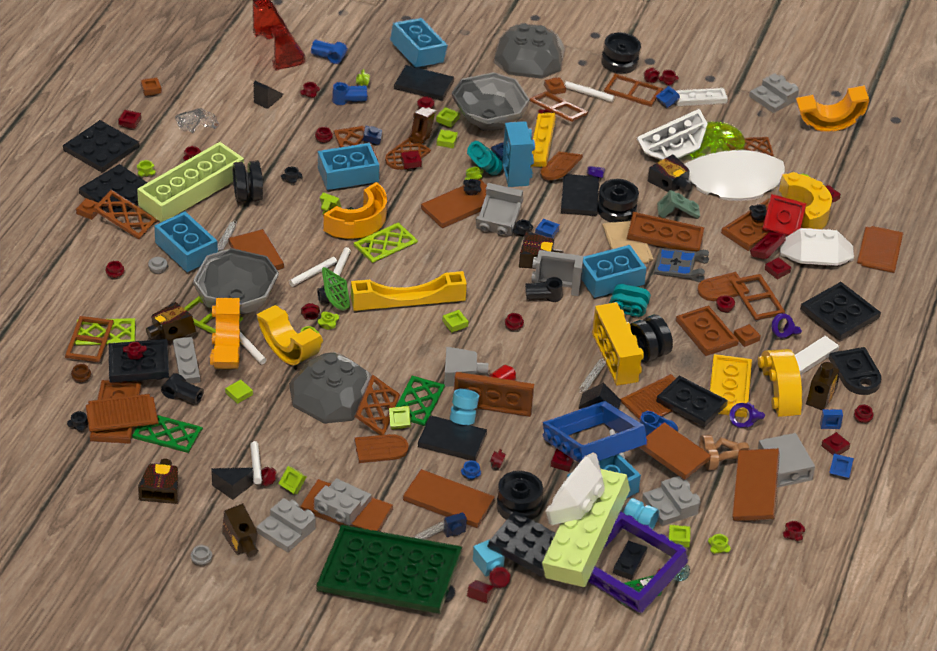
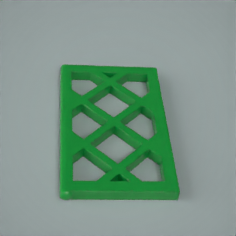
[396,376,445,426]
[132,415,203,453]

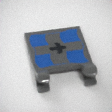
[654,248,709,282]

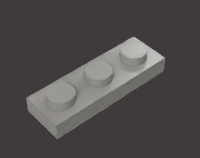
[173,337,200,384]

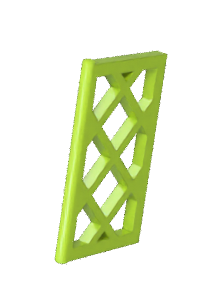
[353,223,418,263]
[75,318,135,345]

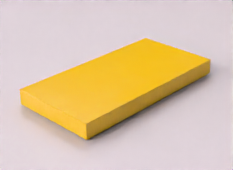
[710,354,752,418]

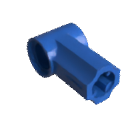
[311,40,348,64]
[332,82,367,105]

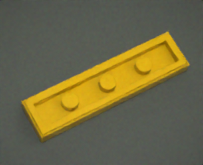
[531,113,556,167]

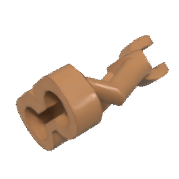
[699,435,749,470]

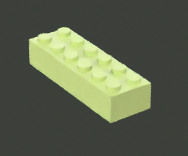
[137,142,244,222]
[542,469,630,587]

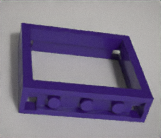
[588,511,688,614]

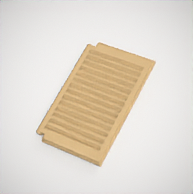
[602,221,653,263]

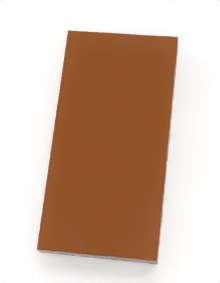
[421,179,487,228]
[721,198,770,251]
[627,212,705,252]
[454,372,534,417]
[90,380,141,444]
[733,448,780,521]
[403,469,495,528]
[300,479,393,531]

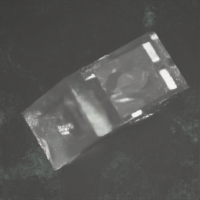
[175,108,219,133]

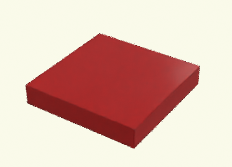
[762,194,807,236]

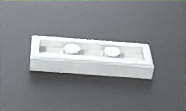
[675,88,728,106]
[795,336,839,375]

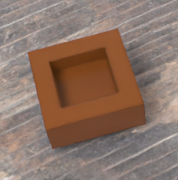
[140,77,162,96]
[544,77,566,95]
[76,198,102,220]
[734,324,761,347]

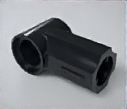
[525,277,563,302]
[161,373,204,405]

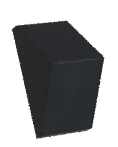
[253,81,283,109]
[579,382,621,409]
[212,468,253,500]

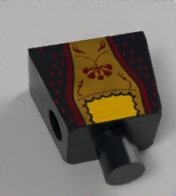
[647,154,692,192]

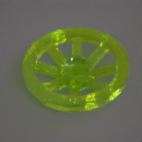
[689,122,745,159]

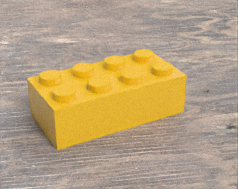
[592,302,644,386]

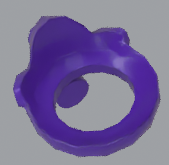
[771,313,802,339]
[729,402,765,428]

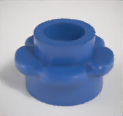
[461,461,481,479]

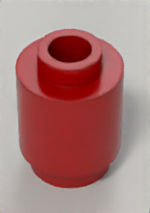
[489,365,516,381]

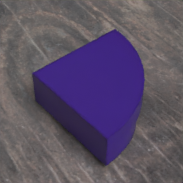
[587,166,605,178]

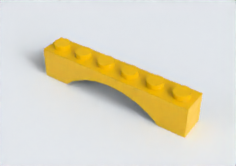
[351,271,467,311]

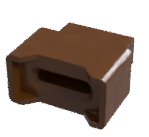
[409,107,436,144]

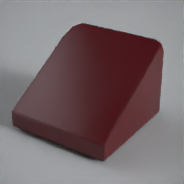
[467,580,495,603]

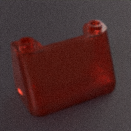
[253,0,305,71]

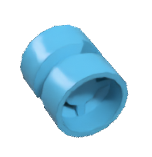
[450,389,479,425]
[623,498,660,530]

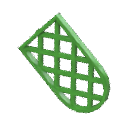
[322,267,350,311]

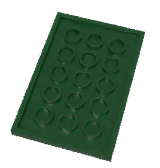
[316,525,463,614]

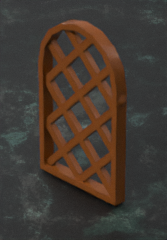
[726,137,774,156]
[385,138,431,170]

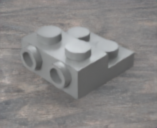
[749,73,799,113]
[642,476,700,526]
[314,478,371,526]
[256,498,315,553]

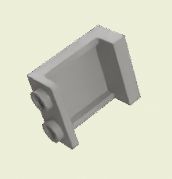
[476,183,523,236]
[531,250,584,296]
[758,433,815,488]

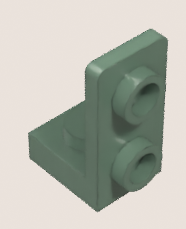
[657,190,700,219]

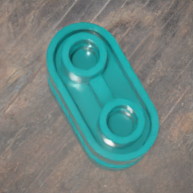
[467,141,503,175]
[609,284,651,317]

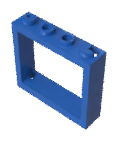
[542,401,647,463]

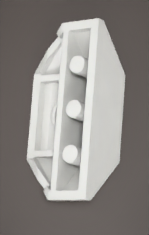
[637,109,708,160]
[780,228,854,266]
[546,452,605,525]

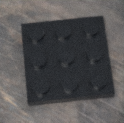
[63,120,139,173]
[79,164,148,219]
[800,282,881,340]
[108,339,169,383]
[487,511,556,577]

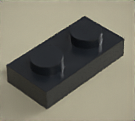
[613,540,648,581]

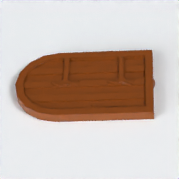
[540,151,583,180]
[697,272,749,301]
[354,434,409,463]

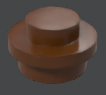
[71,364,91,382]

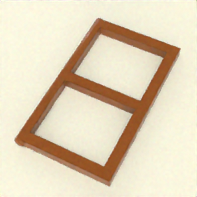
[604,74,663,107]
[529,91,588,122]
[730,274,785,320]
[65,316,114,362]

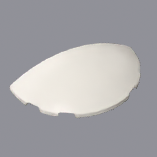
[684,150,784,201]

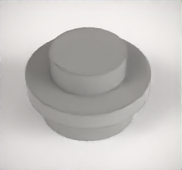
[148,257,167,274]
[191,545,212,565]

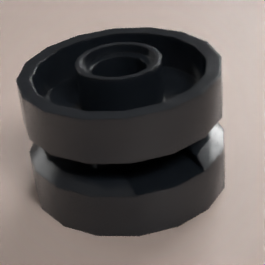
[601,32,641,74]
[233,160,263,202]
[597,179,639,223]
[630,314,673,363]
[496,471,543,520]

